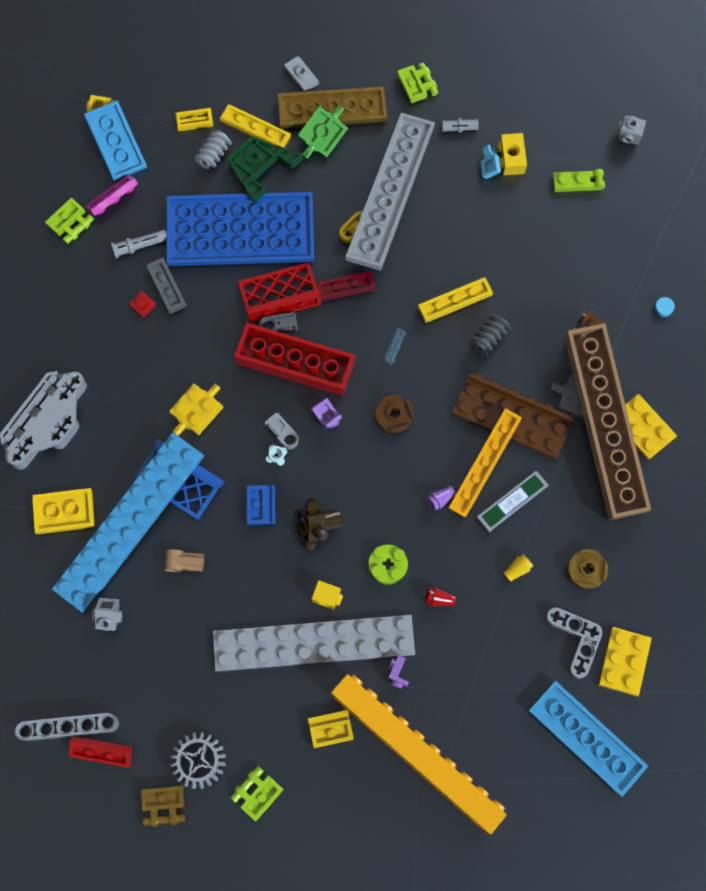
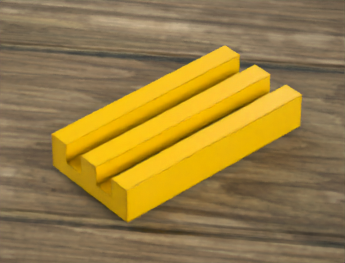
[175,108,213,132]

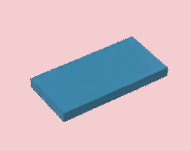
[84,100,147,181]

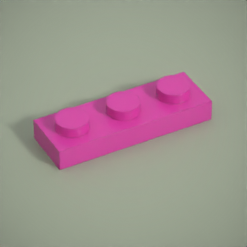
[85,175,138,216]

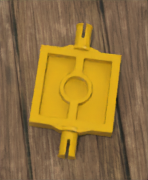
[169,383,223,436]

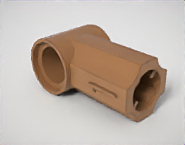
[164,550,204,572]

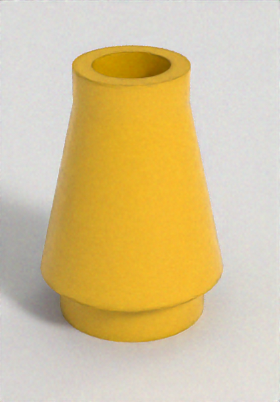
[504,554,533,582]

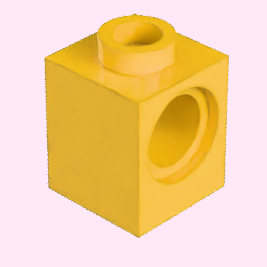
[312,581,343,610]

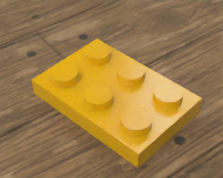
[625,394,677,461]
[32,488,95,534]
[598,627,652,697]

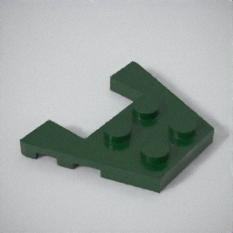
[227,136,303,203]

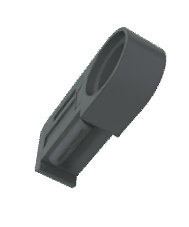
[260,312,298,332]

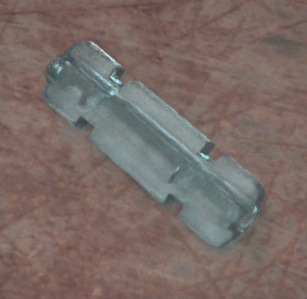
[384,328,405,364]

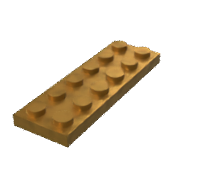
[278,87,387,129]

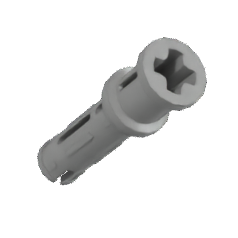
[111,229,167,259]

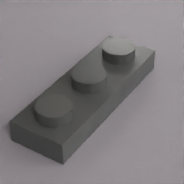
[146,258,187,314]

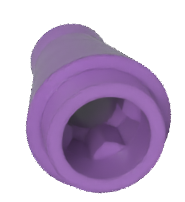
[426,486,456,511]

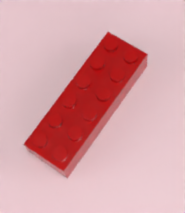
[234,323,355,396]

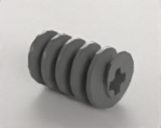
[470,315,510,357]

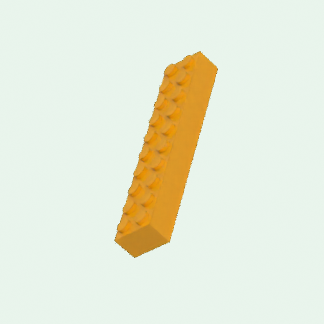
[331,674,507,835]

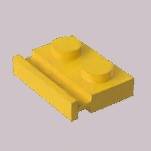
[308,710,354,748]

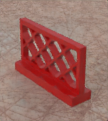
[238,262,321,324]

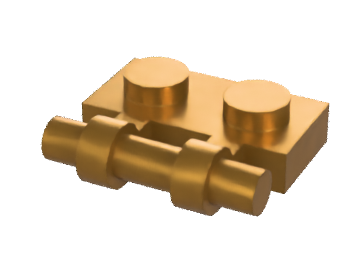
[141,786,186,828]

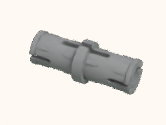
[442,118,478,133]

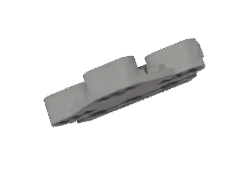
[0,371,87,470]

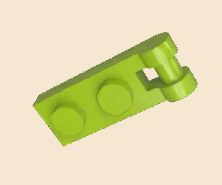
[553,169,605,192]

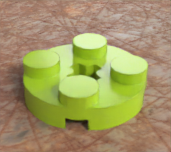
[368,545,408,585]

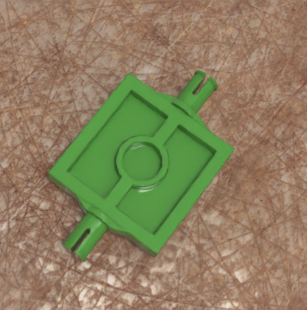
[298,105,348,159]

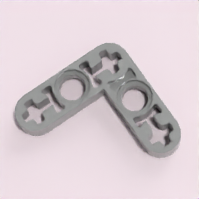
[546,608,602,679]

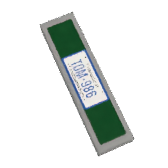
[477,471,549,533]

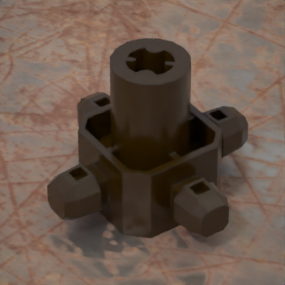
[294,498,342,551]

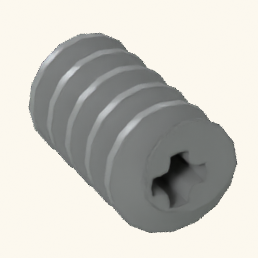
[194,129,232,169]

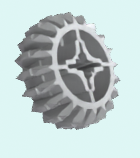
[170,732,226,789]

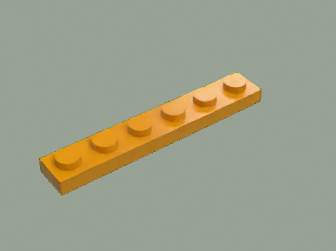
[448,408,522,518]

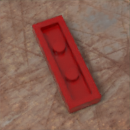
[69,736,132,768]

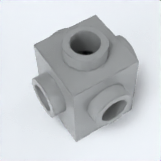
[616,115,646,145]
[92,598,123,631]

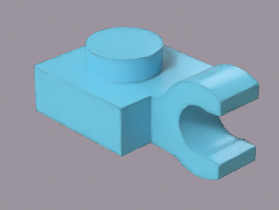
[481,145,501,179]

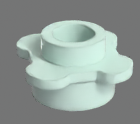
[266,445,287,466]

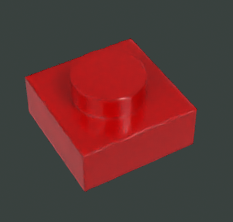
[129,292,156,318]

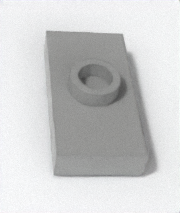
[284,56,319,92]

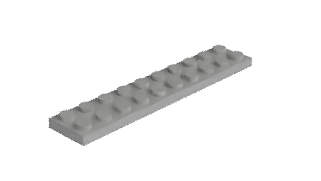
[345,113,435,271]
[213,615,415,672]

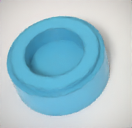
[655,297,675,317]

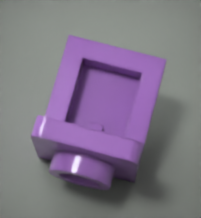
[310,397,342,428]
[388,655,409,689]

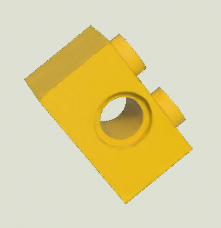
[497,133,527,175]

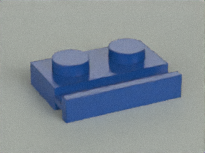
[247,485,276,525]

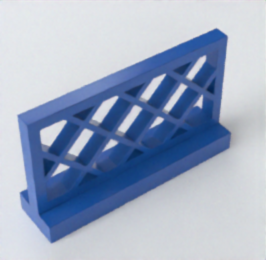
[134,439,225,520]

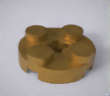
[568,549,608,589]

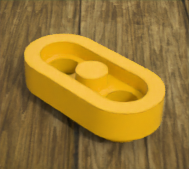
[340,211,363,243]

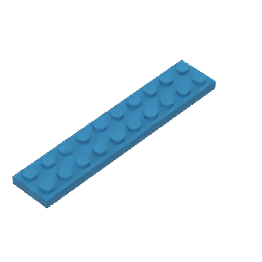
[52,433,204,613]

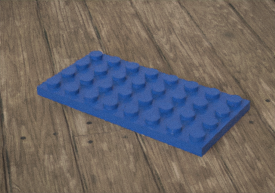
[167,192,315,266]

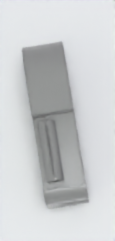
[265,413,298,449]

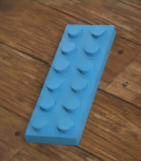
[528,681,648,797]

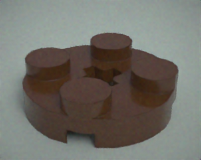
[375,395,414,433]

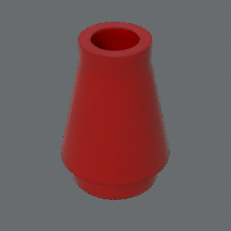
[425,587,456,607]

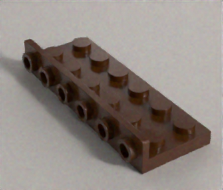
[452,373,575,460]

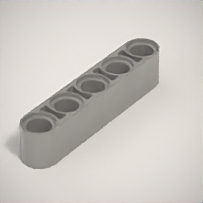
[15,713,119,741]

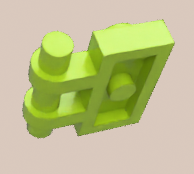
[397,63,438,103]
[45,198,94,244]
[230,766,284,822]

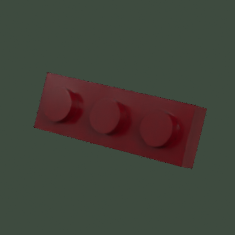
[317,271,375,301]

